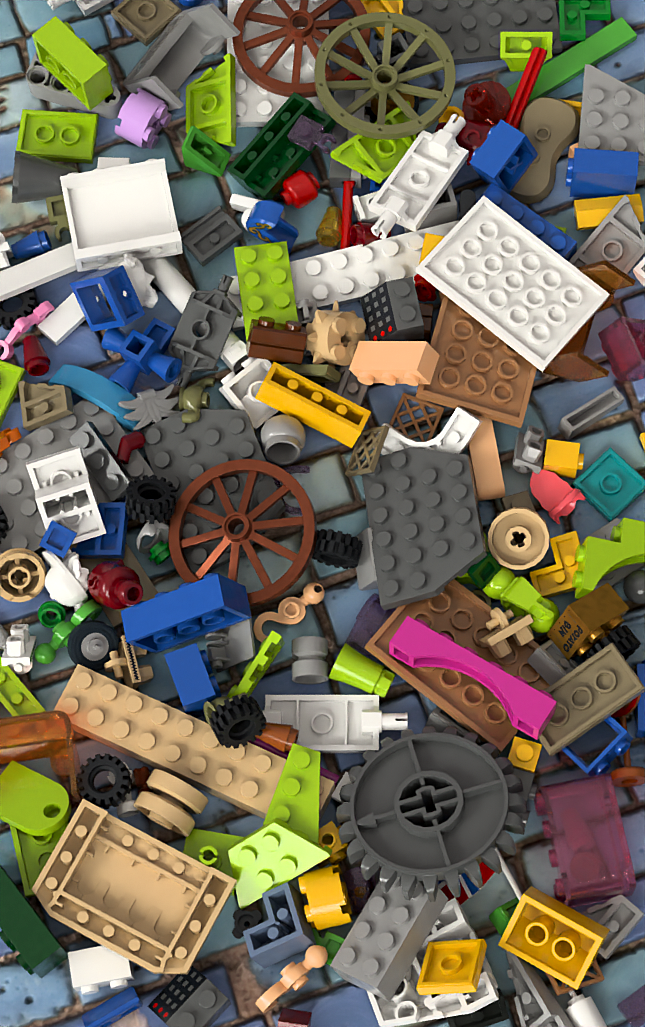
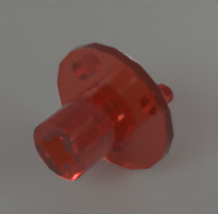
[462,81,511,125]

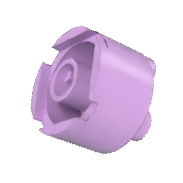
[115,88,172,150]

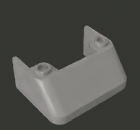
[123,3,240,111]

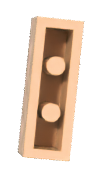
[349,341,440,386]

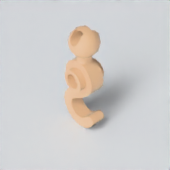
[253,582,325,643]
[255,945,328,1013]

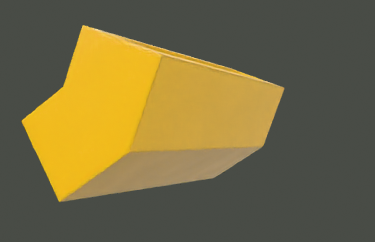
[574,194,644,231]

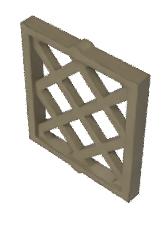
[345,425,389,477]

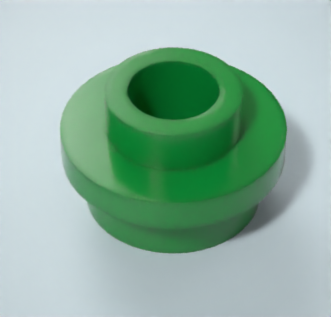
[148,541,171,566]
[38,601,66,628]

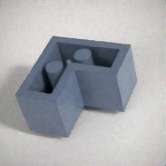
[243,882,317,969]

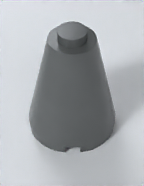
[12,151,77,204]

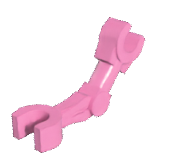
[0,301,55,361]

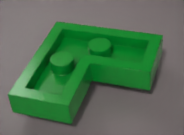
[558,0,611,41]

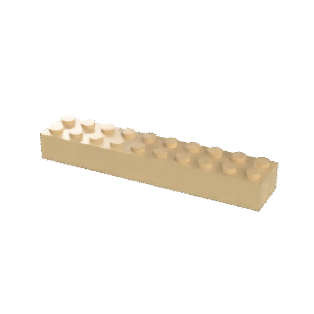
[52,664,336,823]

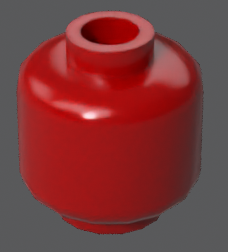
[280,170,320,209]

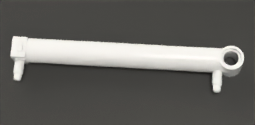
[140,257,249,373]

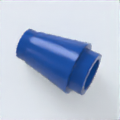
[11,230,52,260]

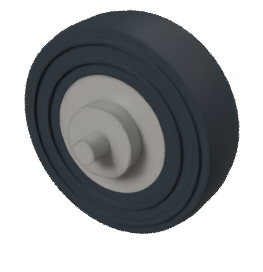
[67,620,119,671]

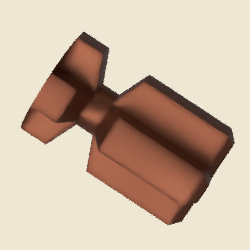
[133,766,154,795]

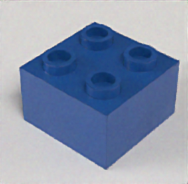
[469,119,538,194]
[164,643,222,718]

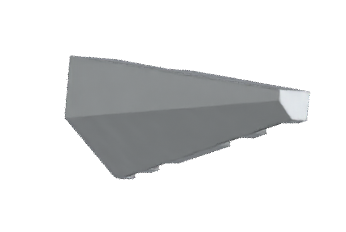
[501,947,575,1027]

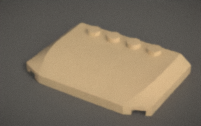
[32,799,237,974]

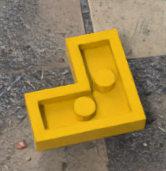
[529,531,581,598]

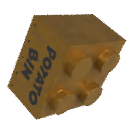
[547,582,629,660]

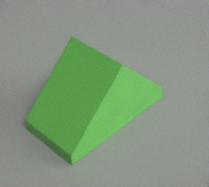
[181,126,231,177]

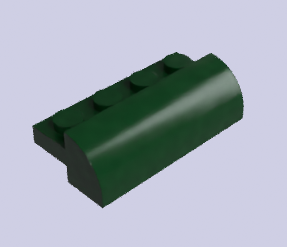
[227,92,336,200]

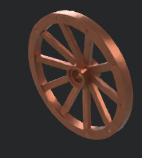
[232,0,370,98]
[168,459,317,607]

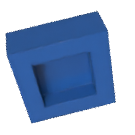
[39,520,77,558]

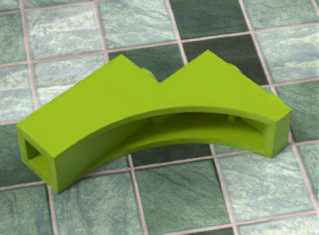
[572,517,645,599]

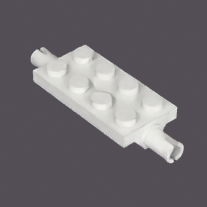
[369,114,469,239]
[262,695,408,753]

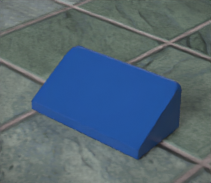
[82,987,143,1027]

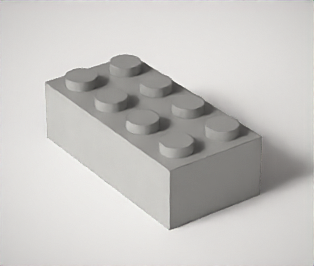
[330,876,449,1002]

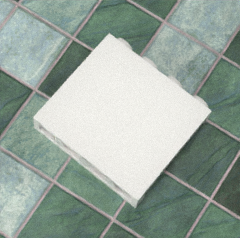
[60,158,183,272]

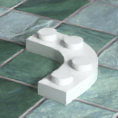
[373,407,483,455]

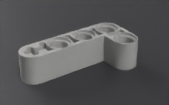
[26,51,123,119]

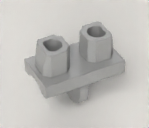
[512,425,545,474]

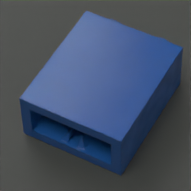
[565,148,639,198]

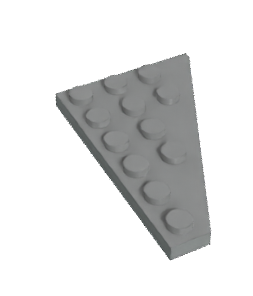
[578,64,645,166]

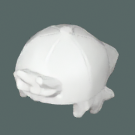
[117,254,158,308]
[42,548,89,613]

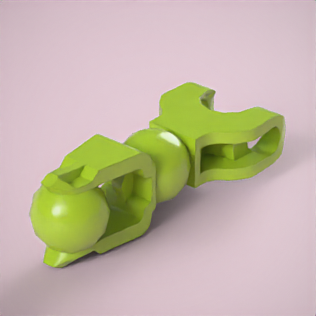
[454,532,560,633]

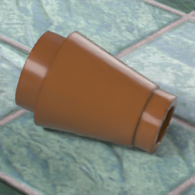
[255,722,299,753]

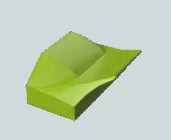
[500,32,553,72]

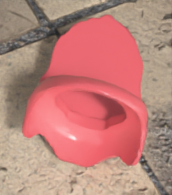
[530,470,586,524]

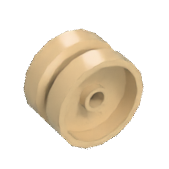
[488,507,550,570]
[133,769,209,837]

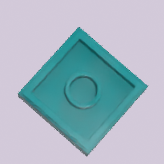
[571,447,645,522]

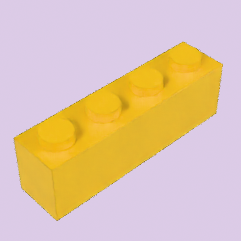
[255,362,371,448]

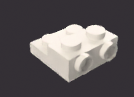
[219,357,279,430]

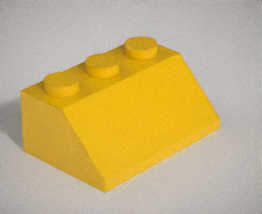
[498,886,610,990]

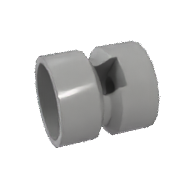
[292,636,329,684]

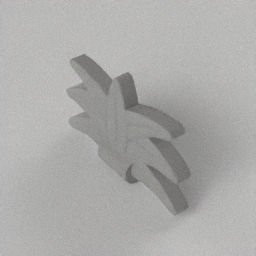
[118,384,180,431]

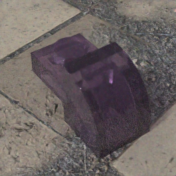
[345,593,398,657]

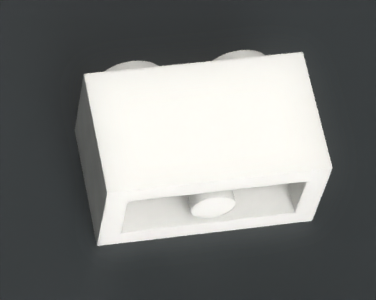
[68,946,135,995]

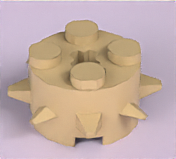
[305,300,366,369]

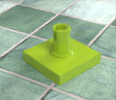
[183,829,244,896]

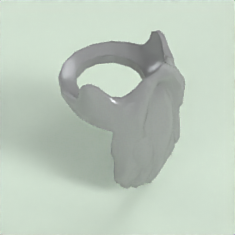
[136,520,169,554]

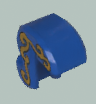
[246,200,299,254]

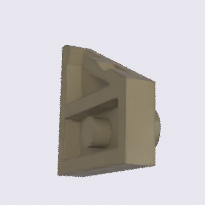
[18,381,74,431]

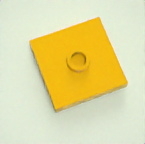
[416,939,487,995]

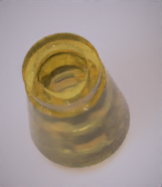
[316,206,342,247]

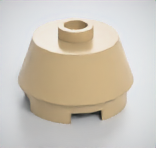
[0,548,47,602]

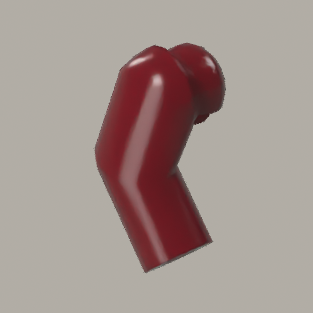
[116,431,146,464]

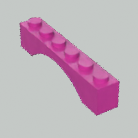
[389,616,557,740]

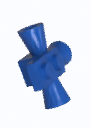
[102,318,182,393]

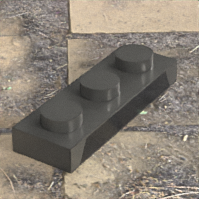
[69,421,134,502]

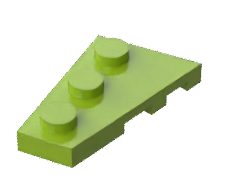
[227,630,285,698]

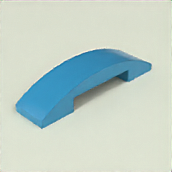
[48,364,145,432]

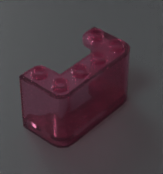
[534,773,636,908]

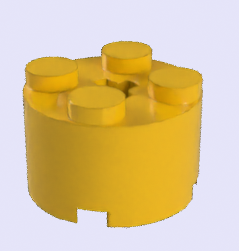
[298,864,353,930]

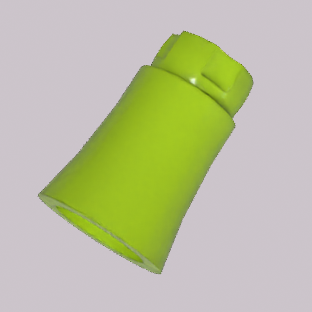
[329,643,396,698]

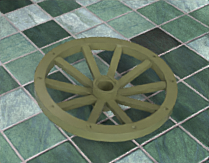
[314,12,456,140]

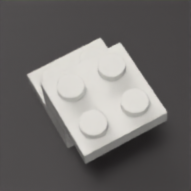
[26,446,106,544]

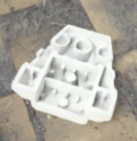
[367,898,499,1027]

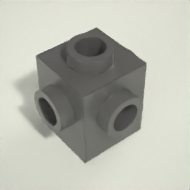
[375,32,412,74]

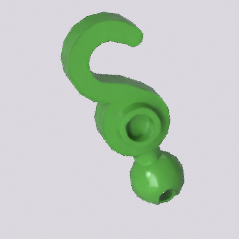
[34,599,103,664]

